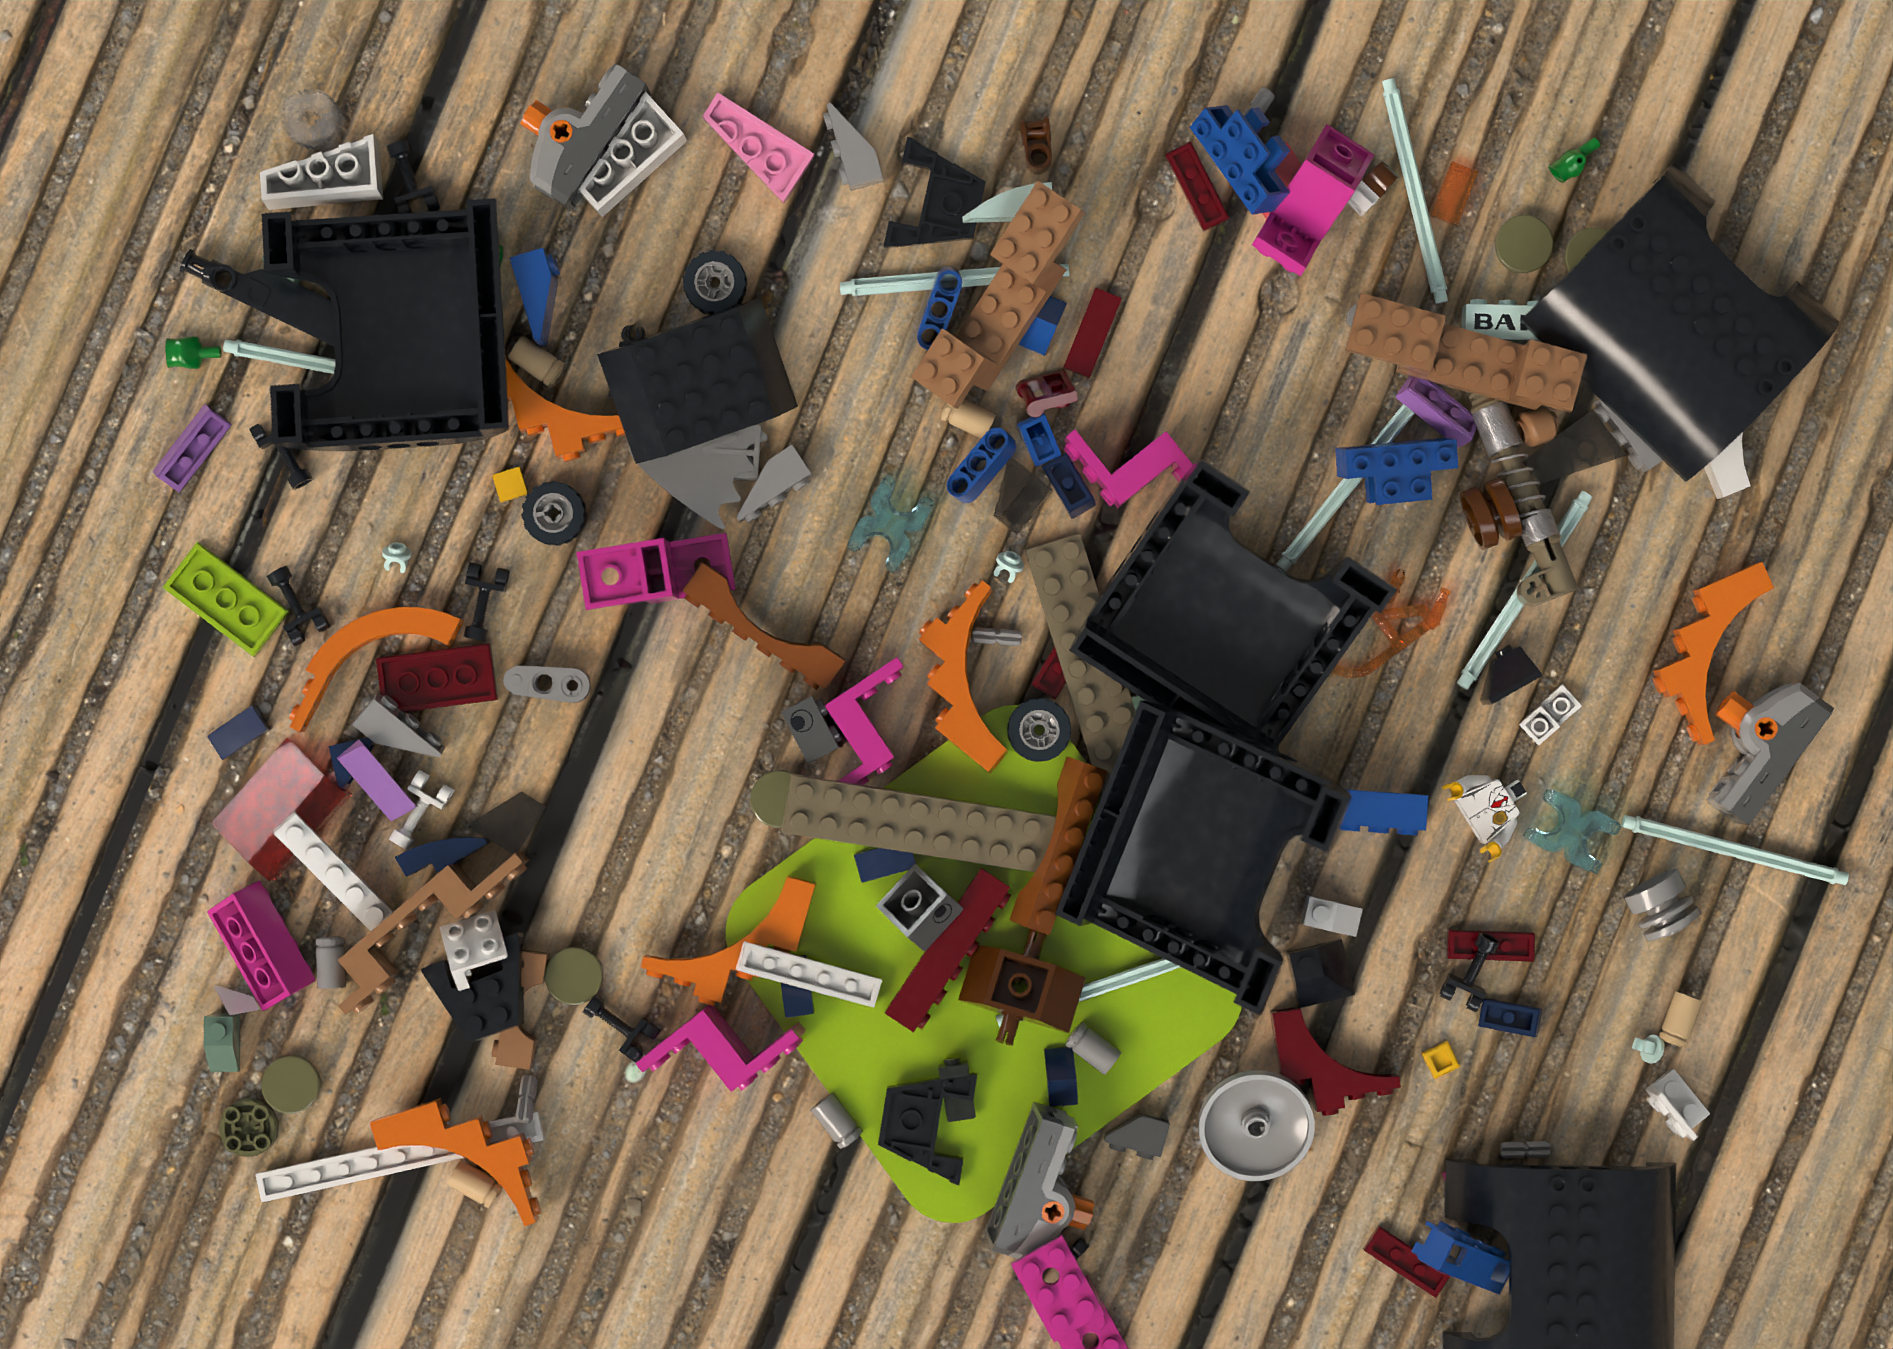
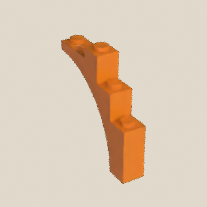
[505,355,625,462]
[1653,562,1774,745]
[918,580,1008,774]
[640,876,816,1006]
[370,1098,541,1226]

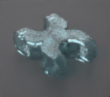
[847,475,934,574]
[1523,789,1622,874]

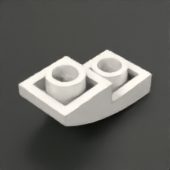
[1519,683,1582,746]

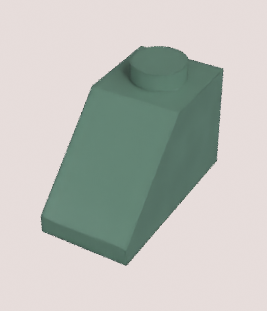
[204,1014,240,1072]

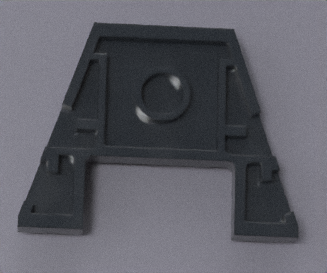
[883,137,986,248]
[421,932,524,1043]
[878,1073,977,1185]

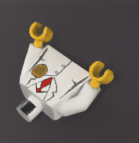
[1442,775,1527,863]

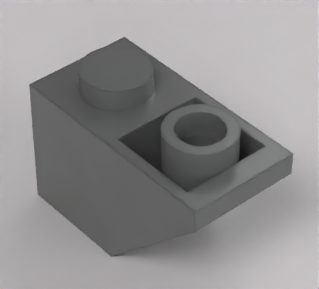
[1104,1113,1170,1160]

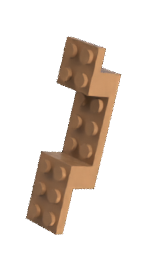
[911,181,1086,409]
[1345,293,1587,412]
[337,851,530,1015]

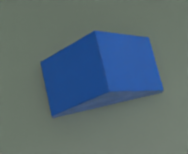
[1018,296,1067,356]
[1016,412,1061,467]

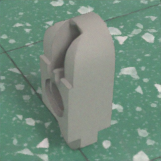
[503,665,591,703]

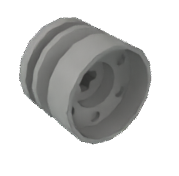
[1623,869,1701,941]

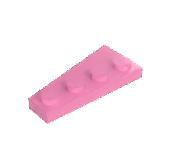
[702,92,815,203]

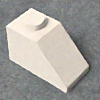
[1300,895,1363,937]

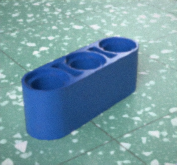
[917,266,962,350]
[946,427,1016,503]

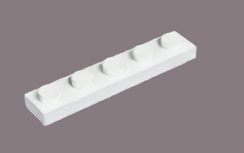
[273,811,394,931]
[736,941,882,1008]

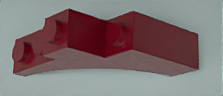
[1270,1007,1401,1116]

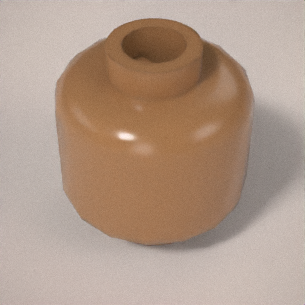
[1515,406,1559,447]

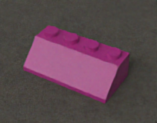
[207,880,316,1011]

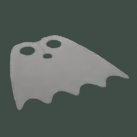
[629,424,768,529]

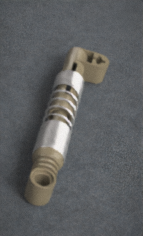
[1466,391,1579,607]

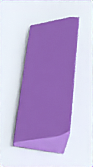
[1396,376,1477,447]
[153,404,232,493]
[337,740,416,821]

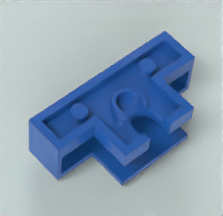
[1190,105,1290,215]
[1335,437,1458,505]
[1411,1221,1509,1295]

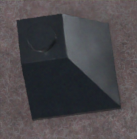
[1480,644,1542,705]
[1286,939,1355,1008]

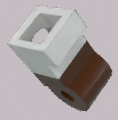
[1347,161,1399,217]

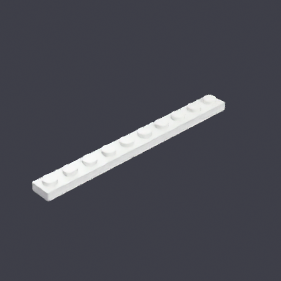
[255,1111,545,1203]

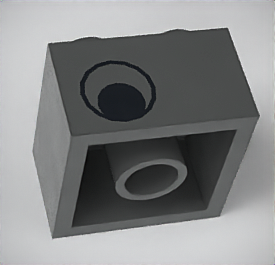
[781,696,843,764]
[876,864,964,952]

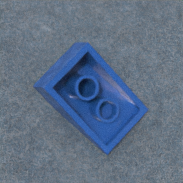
[510,248,560,348]

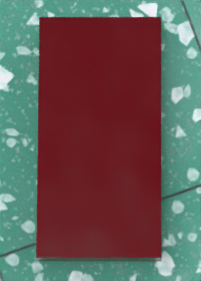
[376,643,498,713]

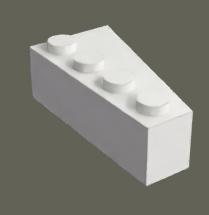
[578,91,687,217]
[260,134,383,210]

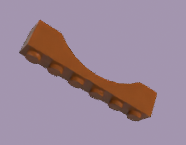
[683,561,845,690]
[1009,757,1107,935]

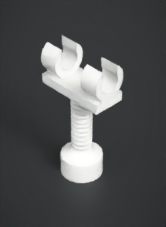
[389,770,454,850]

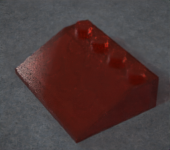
[211,737,352,882]

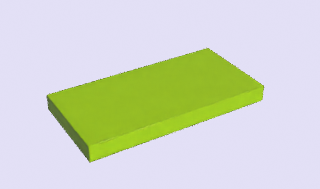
[162,542,290,657]

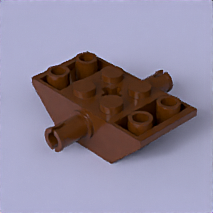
[958,929,1086,1046]

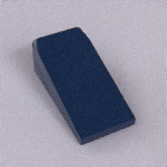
[1042,453,1096,519]
[207,705,271,760]
[854,848,916,883]
[781,955,815,1018]
[1478,998,1542,1037]

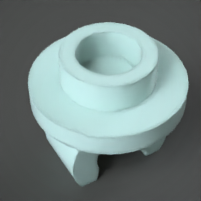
[382,542,411,573]
[994,551,1024,583]
[1632,1035,1664,1064]

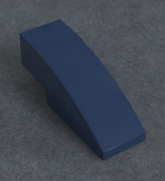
[395,837,491,877]

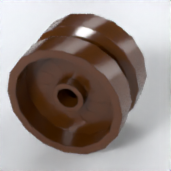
[1460,477,1522,550]

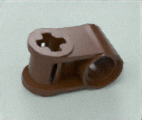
[1020,116,1052,175]

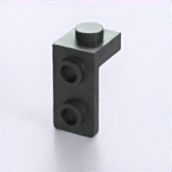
[938,1057,976,1122]

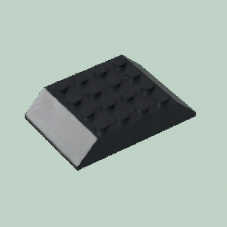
[597,298,798,464]

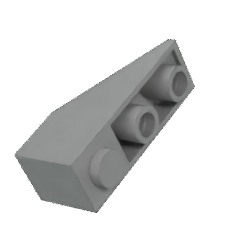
[823,103,883,191]
[1593,399,1663,472]
[737,445,812,523]
[352,693,445,757]

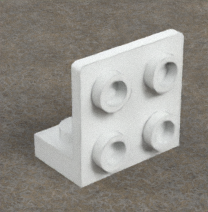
[439,910,508,991]
[1645,1068,1710,1141]

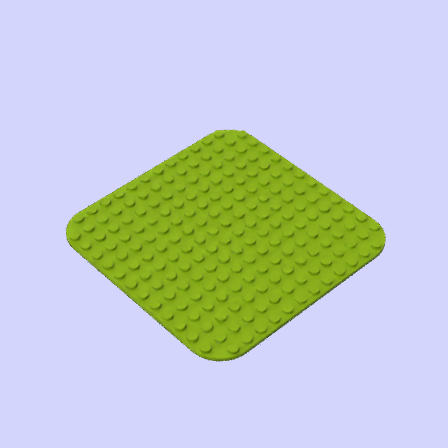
[726,705,1242,1223]

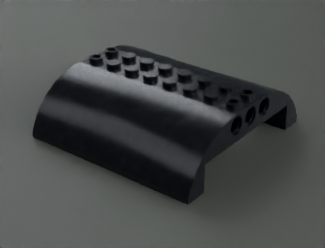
[1520,161,1839,482]
[261,198,509,451]
[1069,459,1397,751]
[1055,701,1352,1016]
[1442,1159,1676,1349]

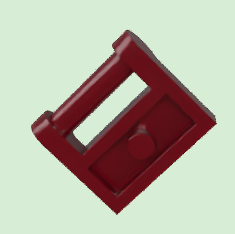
[1016,369,1078,417]

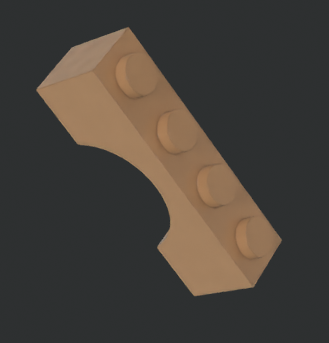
[492,949,550,1070]

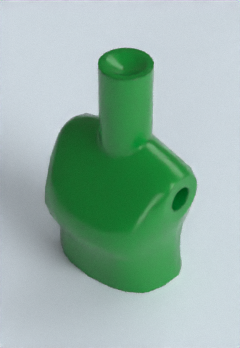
[1548,137,1601,183]
[165,337,222,369]

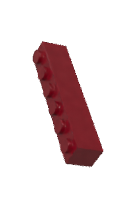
[885,867,1011,1033]

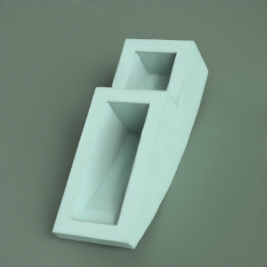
[962,182,1052,223]

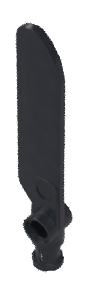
[179,249,335,347]

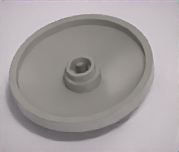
[1198,1070,1315,1181]

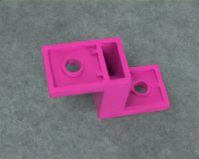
[1252,124,1375,276]
[1064,430,1193,508]
[576,533,736,610]
[825,657,904,785]
[635,1005,806,1092]
[1011,1235,1129,1349]

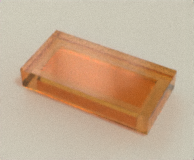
[1430,161,1479,226]

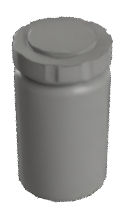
[315,936,346,989]
[1065,1022,1121,1075]
[810,1093,863,1149]

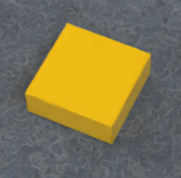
[492,467,528,503]
[1421,1040,1460,1079]

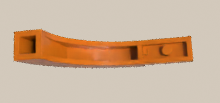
[289,607,465,732]

